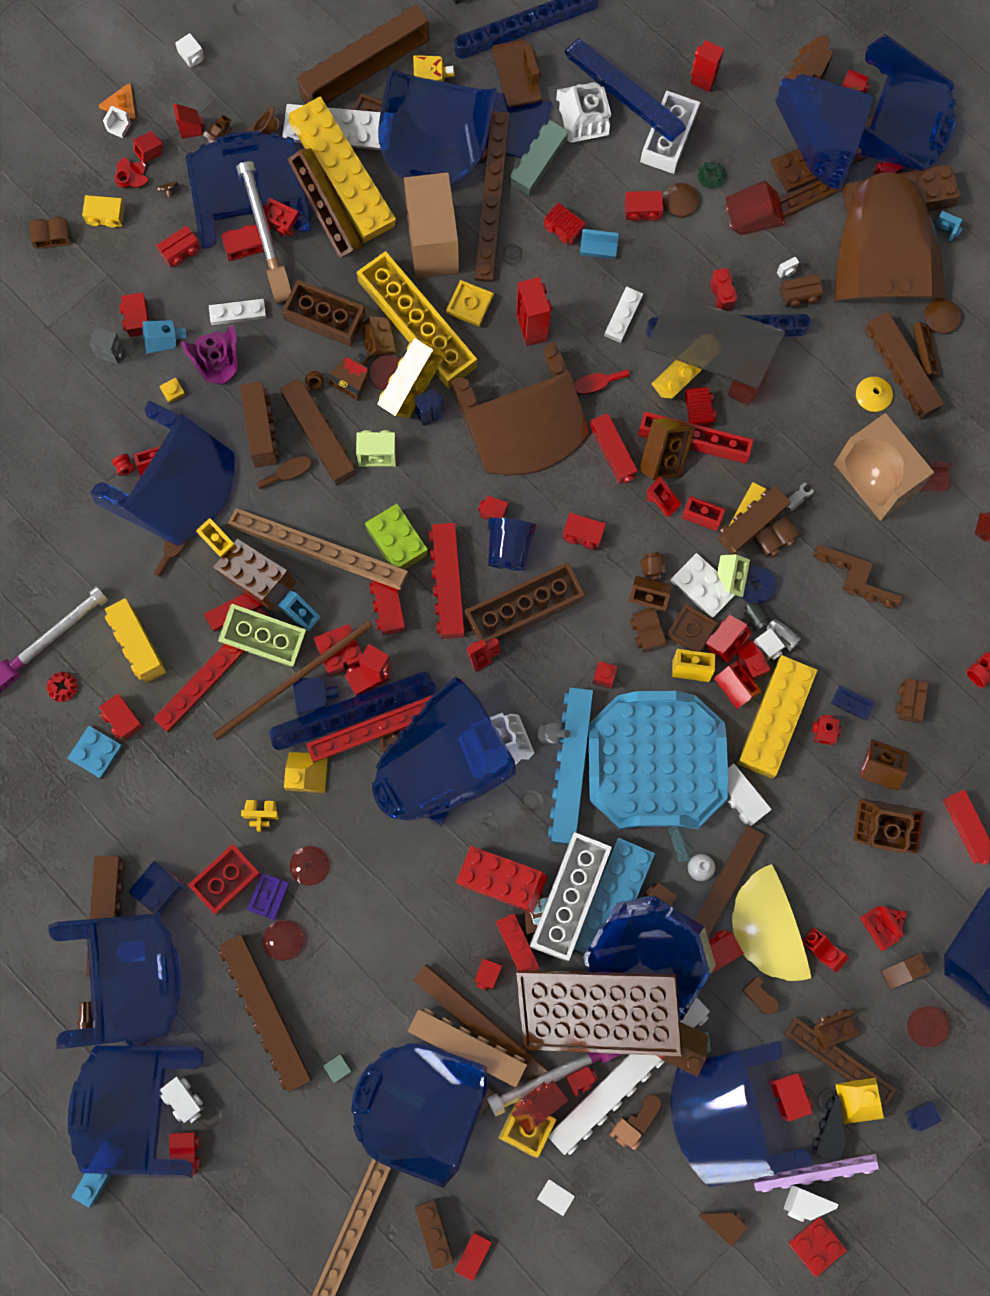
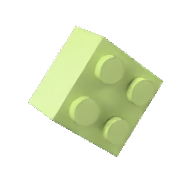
[356,430,396,467]

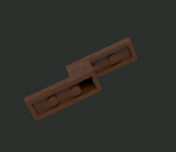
[813,544,902,609]

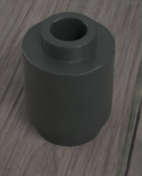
[743,602,770,631]

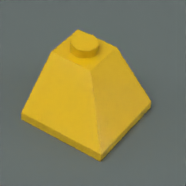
[284,752,328,793]
[835,1078,884,1124]

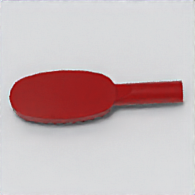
[574,369,630,395]

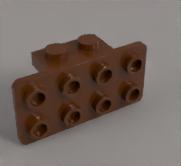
[492,40,542,107]

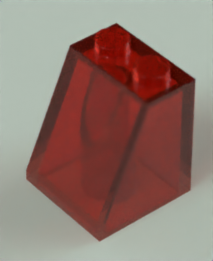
[725,180,786,235]

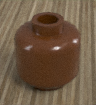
[641,552,667,580]

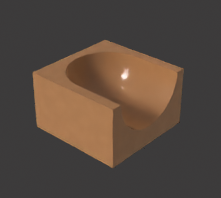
[404,173,459,279]
[834,413,934,521]

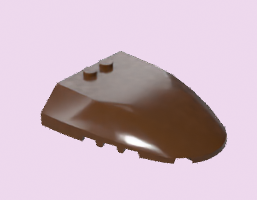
[834,172,945,302]

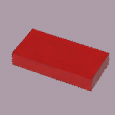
[454,1232,492,1281]

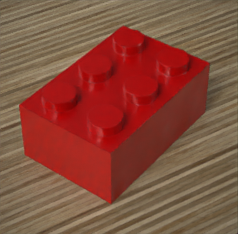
[188,844,261,916]

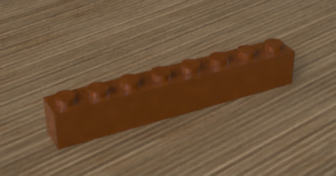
[218,934,312,1092]

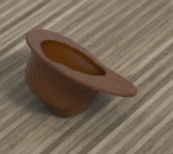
[244,106,283,141]

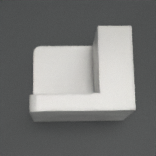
[103,106,131,138]

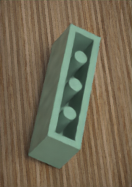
[510,120,568,196]

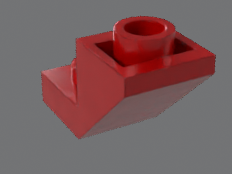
[802,928,849,973]

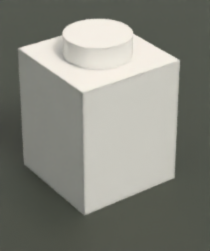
[175,33,205,68]
[754,628,785,661]

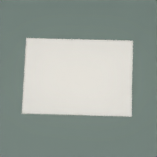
[537,1180,575,1216]

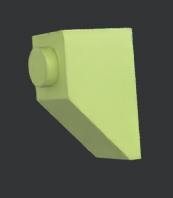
[717,555,750,597]

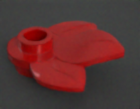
[114,157,149,188]

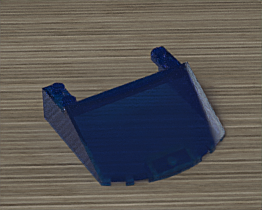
[838,34,956,171]
[186,131,311,249]
[90,400,235,546]
[48,914,181,1050]
[671,1041,813,1187]
[68,1045,204,1178]

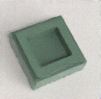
[323,1054,351,1083]

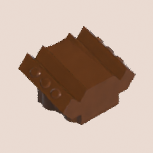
[779,35,834,96]
[853,799,924,854]

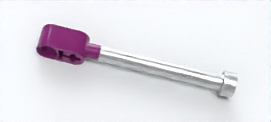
[0,586,109,693]
[487,1052,621,1116]

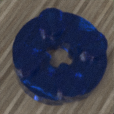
[742,566,776,604]

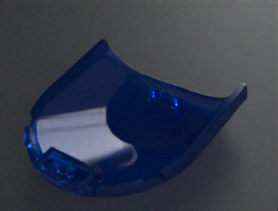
[378,67,497,185]
[351,1043,487,1188]

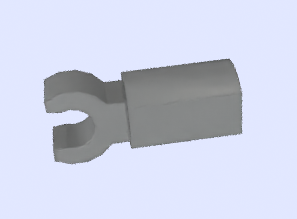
[786,482,814,513]

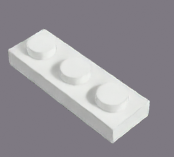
[604,287,643,343]
[209,299,266,325]

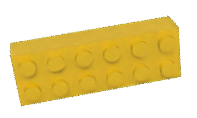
[737,655,817,779]

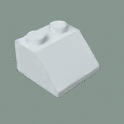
[784,1186,838,1222]

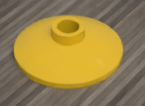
[856,377,893,412]

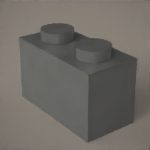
[89,327,125,364]

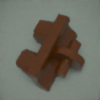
[203,114,233,146]

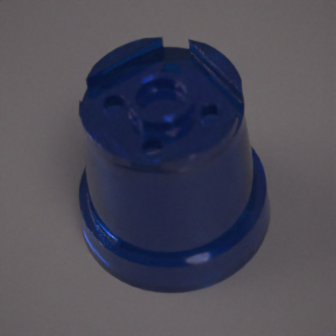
[487,518,537,571]

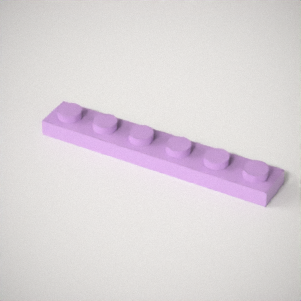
[754,1154,879,1192]

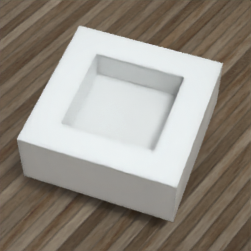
[777,257,799,278]

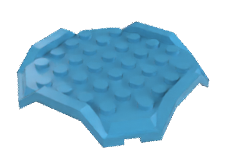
[589,691,728,830]

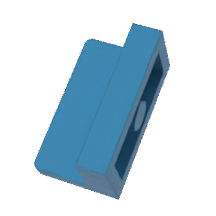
[580,229,619,259]

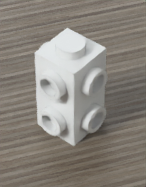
[160,1076,203,1123]

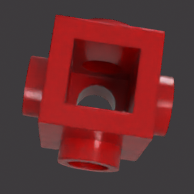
[812,715,842,746]

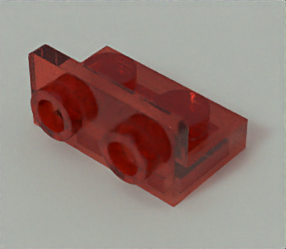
[920,461,951,491]

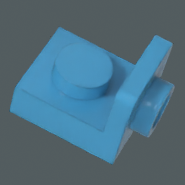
[935,211,962,242]

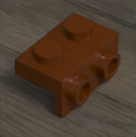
[361,317,395,358]

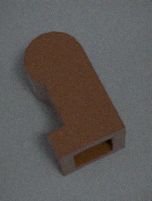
[742,976,778,1014]
[626,1095,661,1134]

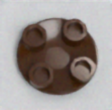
[662,183,699,218]
[924,299,961,333]

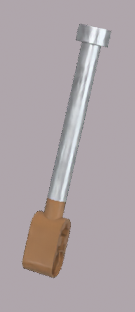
[236,161,291,304]

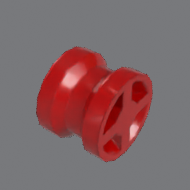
[112,454,135,476]

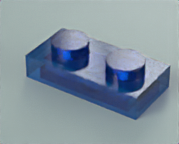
[830,686,875,721]

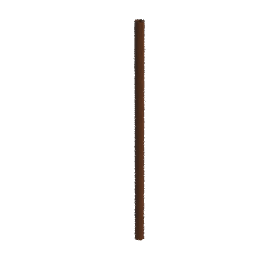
[213,620,373,740]

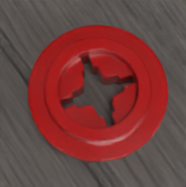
[46,671,78,702]

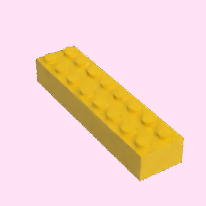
[289,97,396,244]
[357,251,477,389]

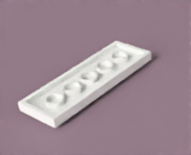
[282,104,393,151]

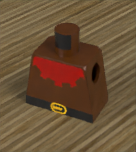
[327,353,369,401]

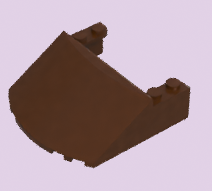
[451,342,589,476]

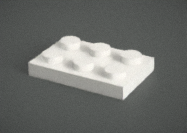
[670,553,735,619]

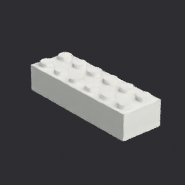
[530,832,612,962]

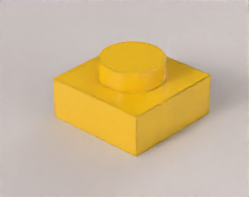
[159,378,185,404]

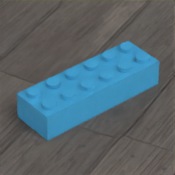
[573,838,655,965]

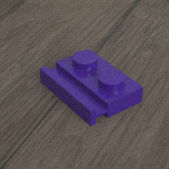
[247,873,290,921]

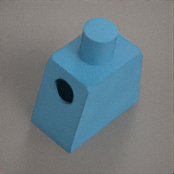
[143,320,186,354]

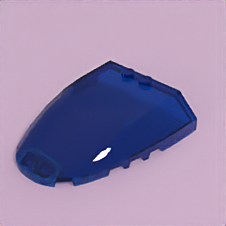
[372,677,516,821]

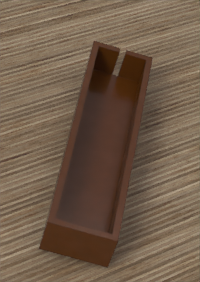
[297,5,429,105]

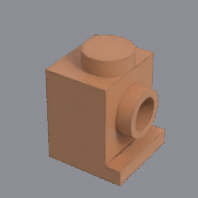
[609,1118,642,1150]

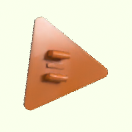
[99,84,136,120]

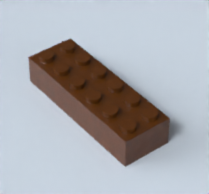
[842,164,961,214]
[465,562,585,643]

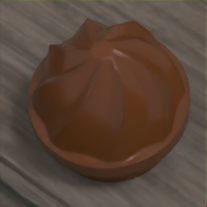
[305,370,324,389]

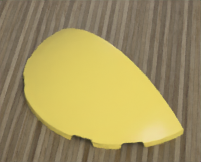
[732,864,811,981]

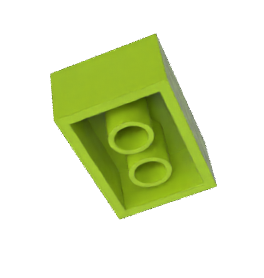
[365,504,428,570]

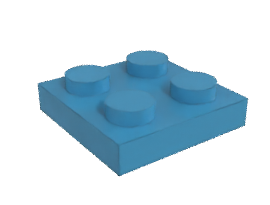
[67,726,123,779]

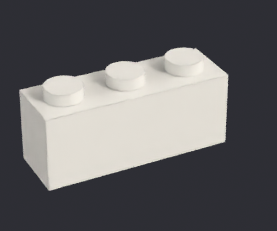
[727,764,772,826]

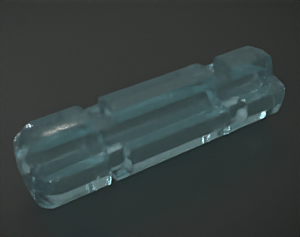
[668,826,690,863]

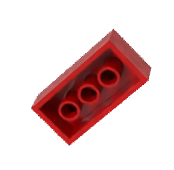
[516,277,552,346]
[456,846,548,914]

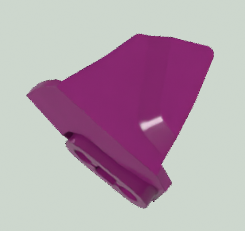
[181,325,238,384]

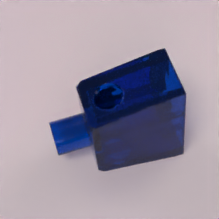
[293,678,338,717]

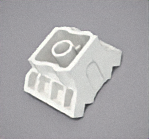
[556,82,611,143]
[459,713,534,778]

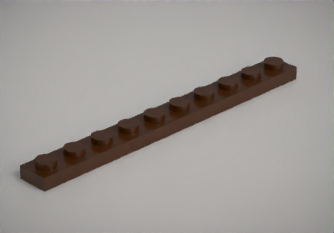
[475,111,509,282]

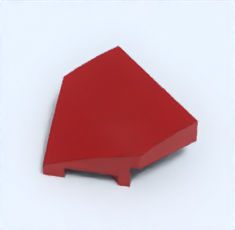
[859,906,906,952]

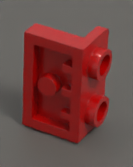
[263,198,301,237]

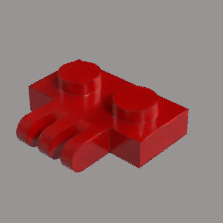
[466,638,501,672]

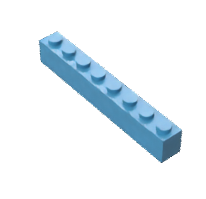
[548,688,593,846]

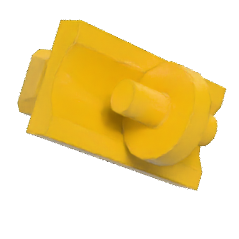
[241,800,279,832]

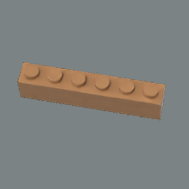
[407,1008,528,1088]

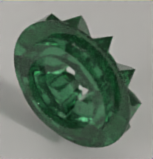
[697,161,727,189]

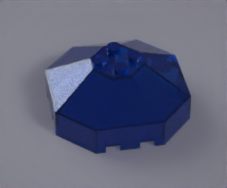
[583,895,716,1021]

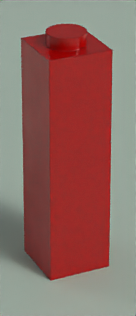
[590,413,637,484]
[943,790,990,865]

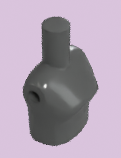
[538,722,570,745]

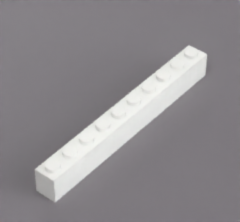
[548,994,710,1155]

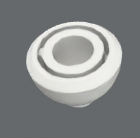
[688,854,715,881]

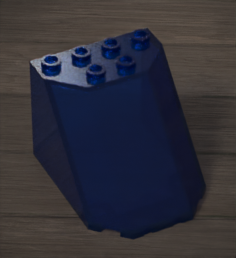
[775,74,874,189]

